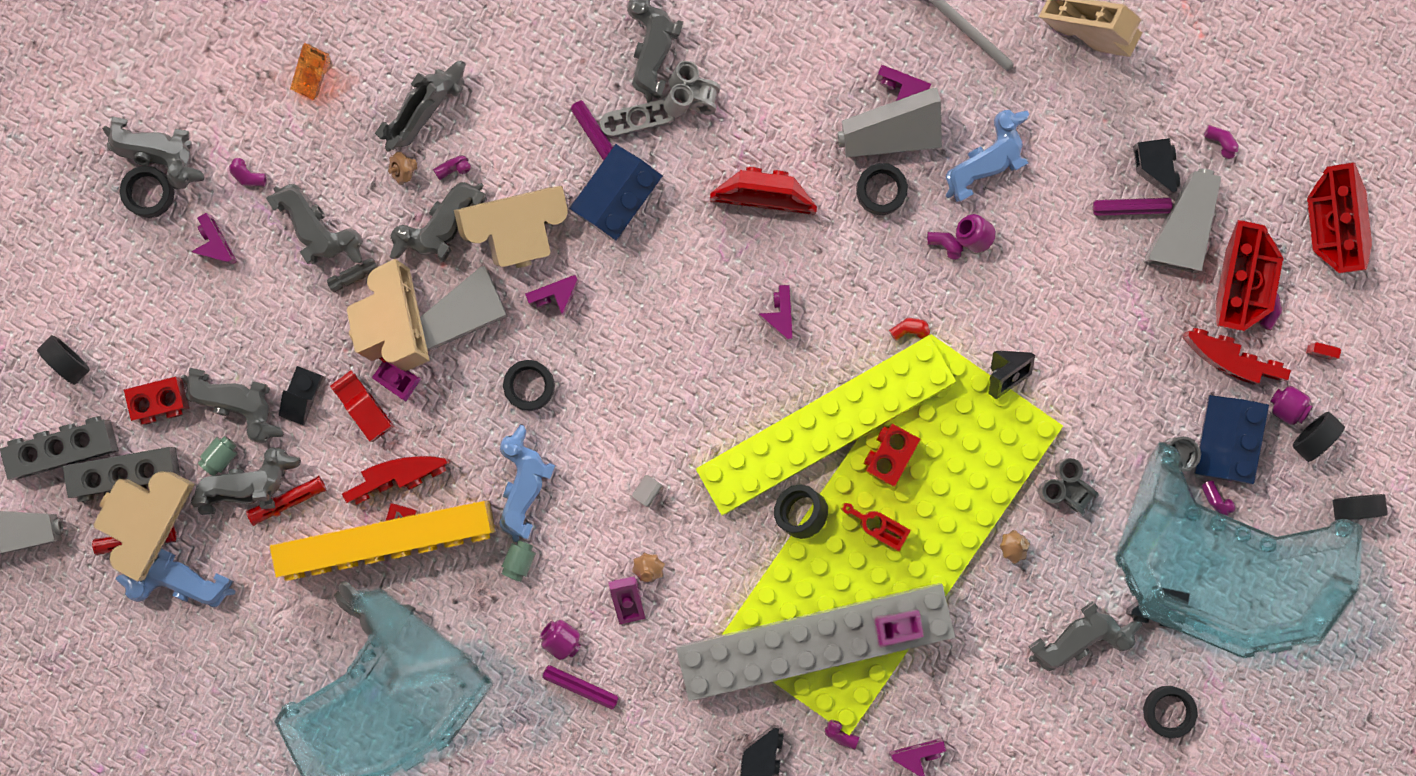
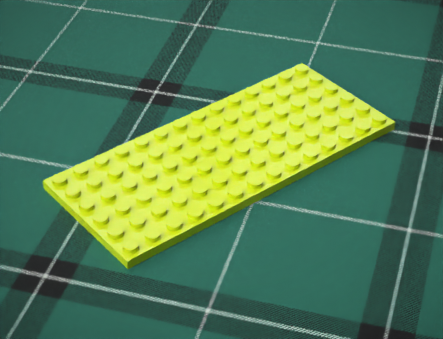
[722,334,1063,736]

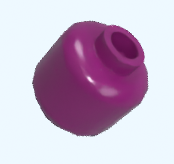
[955,214,996,253]
[1270,386,1313,425]
[540,620,581,660]

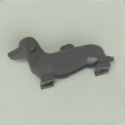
[627,0,684,103]
[375,61,466,152]
[102,117,205,189]
[390,182,487,262]
[266,184,363,264]
[180,368,284,444]
[191,448,301,515]
[1028,601,1143,671]

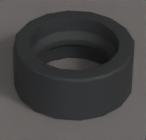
[856,163,908,215]
[119,166,175,218]
[37,335,90,385]
[503,360,555,411]
[1293,411,1345,462]
[774,484,828,539]
[1333,494,1388,521]
[1143,685,1198,739]

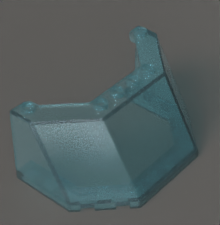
[1115,441,1362,658]
[274,588,494,776]

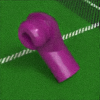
[1259,293,1282,331]

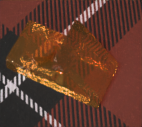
[290,43,333,100]

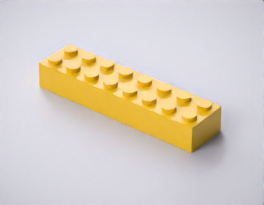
[269,500,496,581]

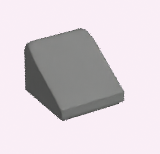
[632,475,663,507]

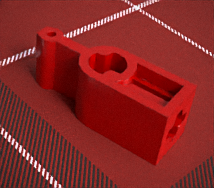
[330,370,395,442]
[840,503,911,551]

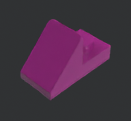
[876,65,931,101]
[191,213,237,264]
[525,275,579,316]
[758,285,793,341]
[372,361,422,401]
[608,576,646,625]
[875,610,924,647]
[889,738,946,776]

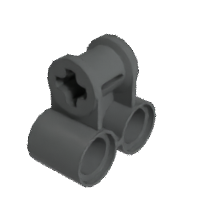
[1038,458,1100,516]

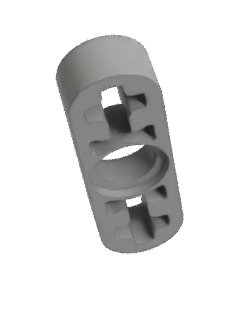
[600,99,675,138]

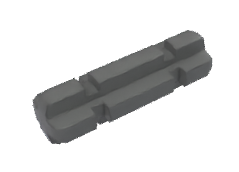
[327,258,378,292]

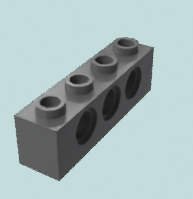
[0,416,119,480]
[63,447,180,502]

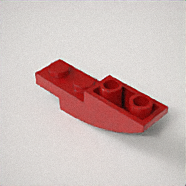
[1183,328,1291,385]
[342,456,450,505]

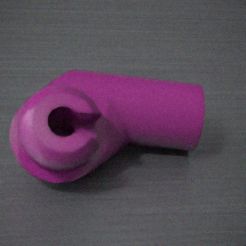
[1204,125,1239,159]
[433,155,471,181]
[229,158,266,187]
[927,232,963,260]
[1201,481,1235,517]
[824,720,859,750]

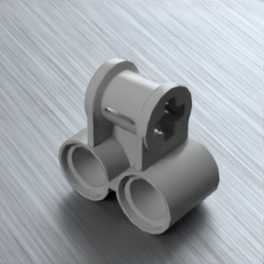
[664,61,721,117]

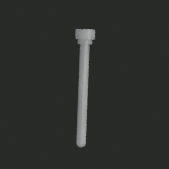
[929,0,1014,70]

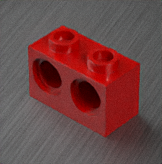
[124,376,190,425]
[863,423,921,487]

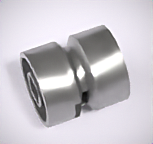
[1158,436,1201,472]

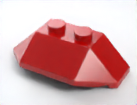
[1307,162,1372,273]
[710,167,817,215]
[1216,220,1284,331]

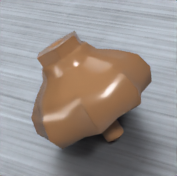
[388,152,417,185]
[999,530,1030,564]
[632,552,665,583]

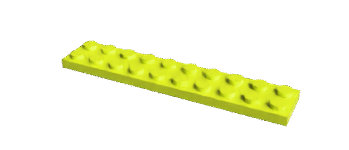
[696,335,956,516]

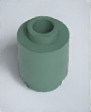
[198,436,238,476]
[501,540,536,582]

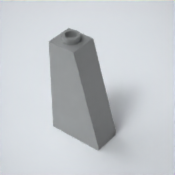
[837,88,942,157]
[1144,168,1221,273]
[420,266,508,352]
[0,511,64,554]

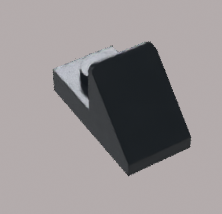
[988,351,1035,399]
[278,366,323,426]

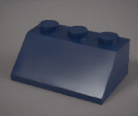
[569,144,663,241]
[1194,395,1269,484]

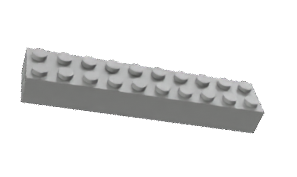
[676,583,955,701]

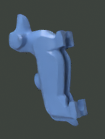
[945,110,1029,202]
[499,424,555,543]
[115,549,236,607]

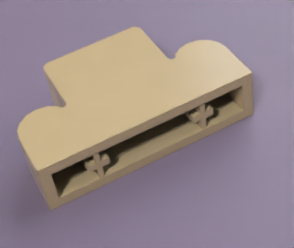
[1039,0,1142,57]
[454,186,568,268]
[347,259,430,371]
[94,472,195,581]

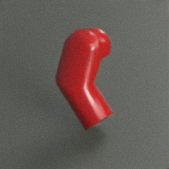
[889,318,930,341]

